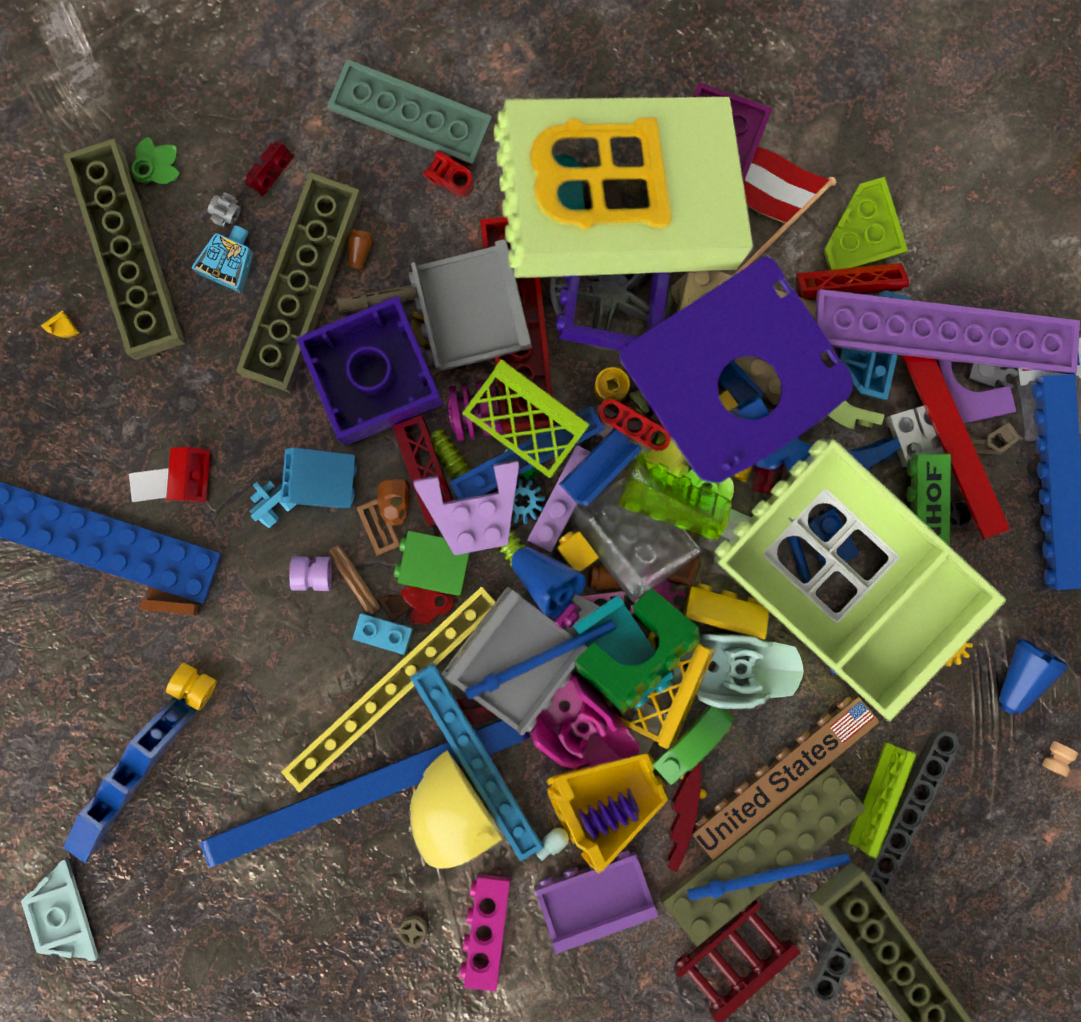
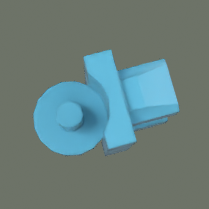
[249,480,296,528]

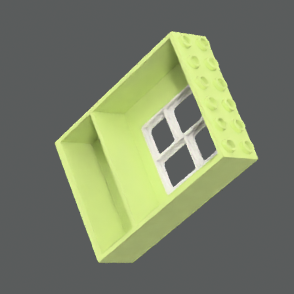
[714,439,1006,722]

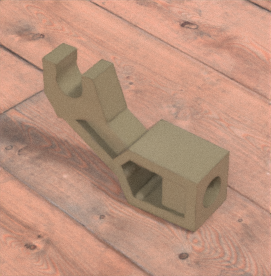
[968,422,1021,455]

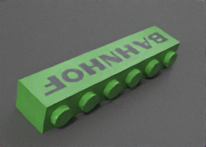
[907,452,951,547]

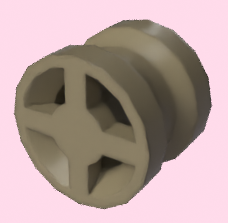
[399,915,427,947]

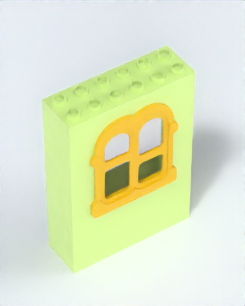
[494,97,753,278]

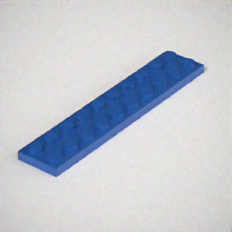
[0,482,222,604]

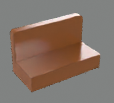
[140,586,201,615]

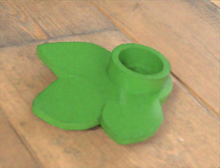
[131,137,180,185]

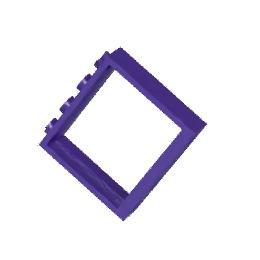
[556,272,670,351]

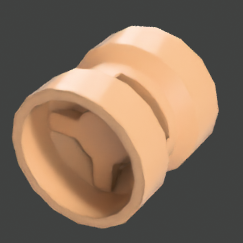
[1042,741,1078,777]

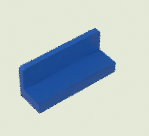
[559,428,642,506]

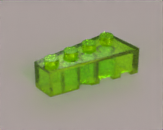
[618,452,732,540]

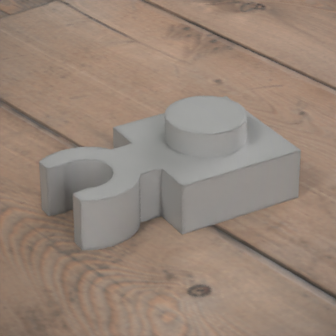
[966,363,1018,389]

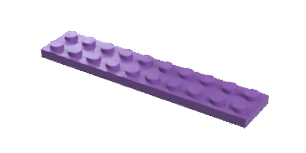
[815,289,1080,374]

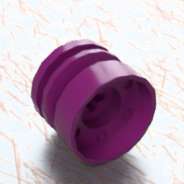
[447,381,503,442]

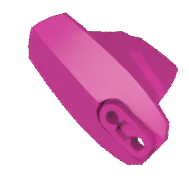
[531,673,640,770]

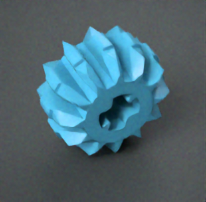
[512,479,545,524]

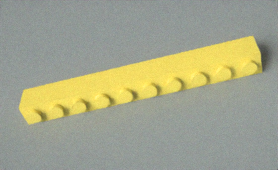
[281,587,496,792]

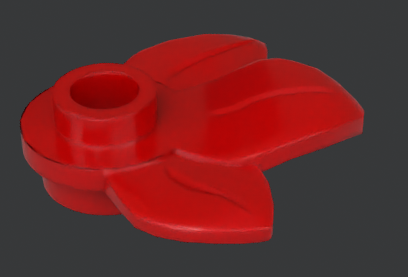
[401,586,454,624]

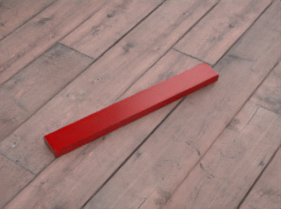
[902,355,1010,540]

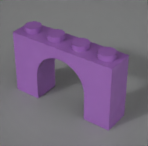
[936,309,1016,425]

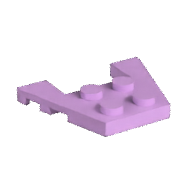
[413,460,519,555]

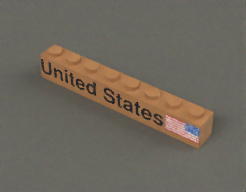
[692,695,879,860]

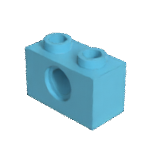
[353,613,414,655]

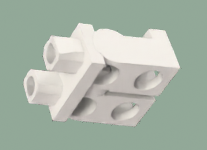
[884,406,944,467]

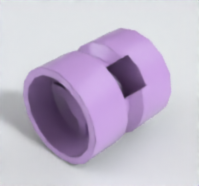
[289,556,332,591]

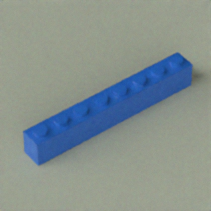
[1032,374,1081,590]

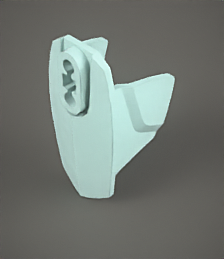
[673,633,804,709]

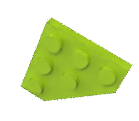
[823,177,908,270]

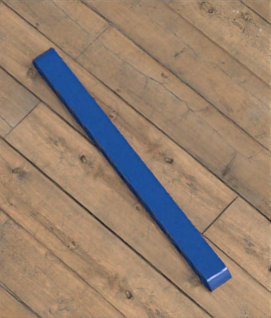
[199,719,531,868]

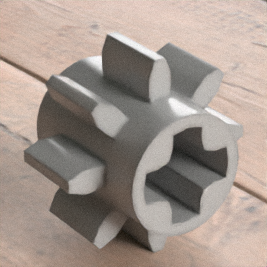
[208,192,241,227]

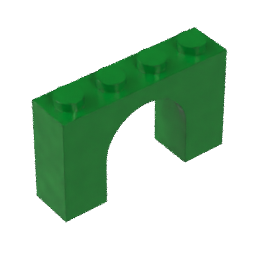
[574,588,700,713]

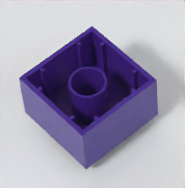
[296,296,444,446]

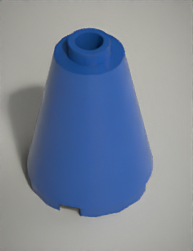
[511,547,585,618]
[999,638,1068,715]

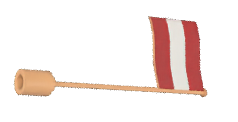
[732,147,837,276]

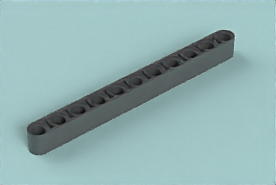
[809,730,959,1001]

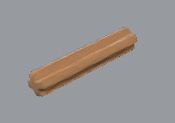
[328,545,381,615]

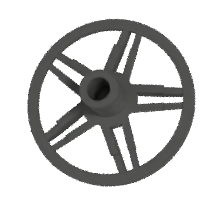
[550,273,672,350]

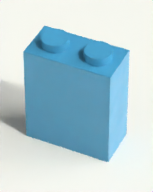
[281,448,357,509]

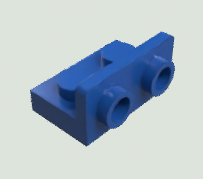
[808,508,860,566]

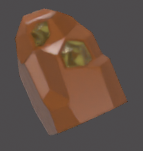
[378,479,410,525]

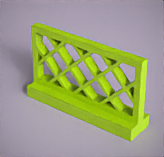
[462,360,589,478]
[846,742,916,858]

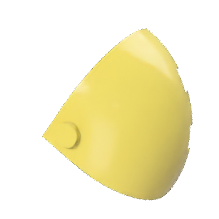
[410,750,502,868]

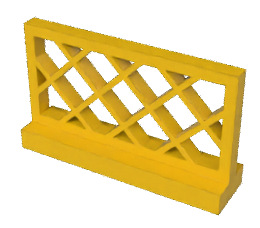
[616,632,716,749]

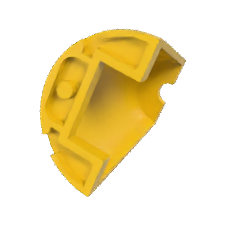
[547,753,668,873]

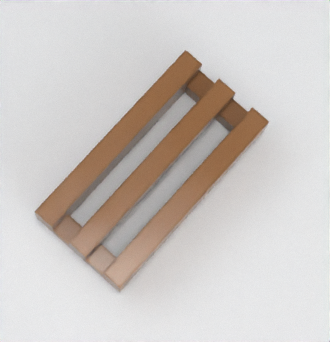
[356,498,400,556]

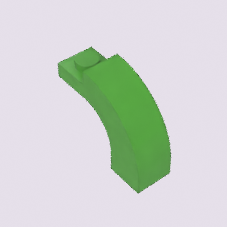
[652,705,735,785]

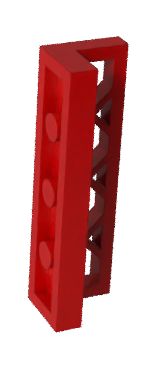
[796,263,909,300]

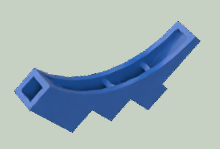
[729,398,902,475]

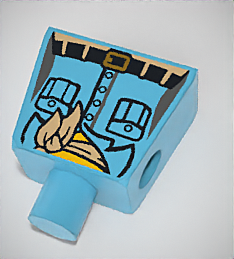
[192,225,254,294]

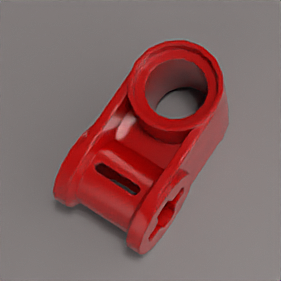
[422,151,474,197]

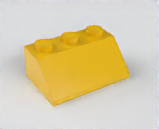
[682,583,769,639]

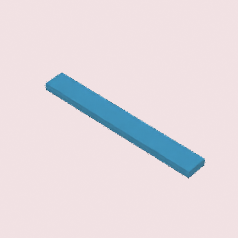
[410,662,544,861]

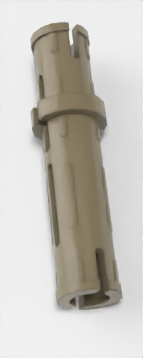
[337,285,418,315]

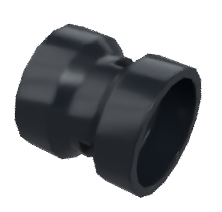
[950,501,972,529]

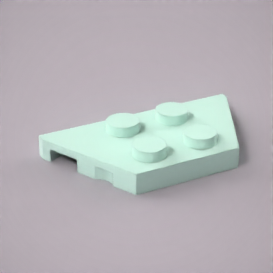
[21,858,99,961]

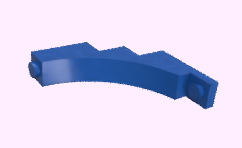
[63,697,197,863]

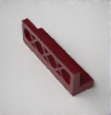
[392,415,453,527]

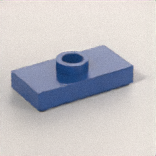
[718,360,766,405]

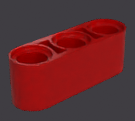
[599,397,671,451]

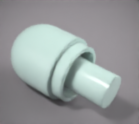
[535,827,569,861]

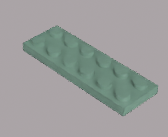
[327,59,492,167]

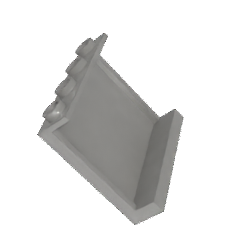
[409,239,533,372]
[441,587,588,736]

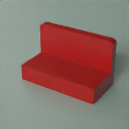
[166,447,210,503]

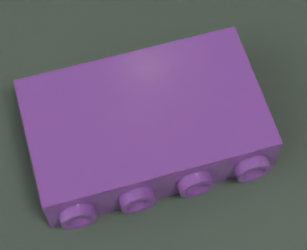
[534,849,658,954]

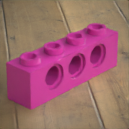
[460,873,510,992]

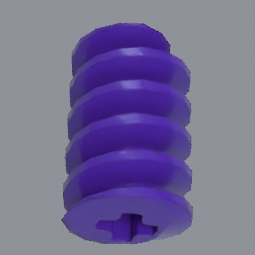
[579,788,639,840]

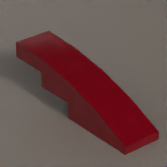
[665,762,701,872]

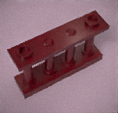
[673,899,801,1022]

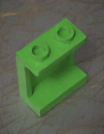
[394,531,471,596]

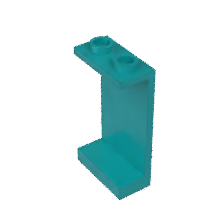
[573,595,674,709]

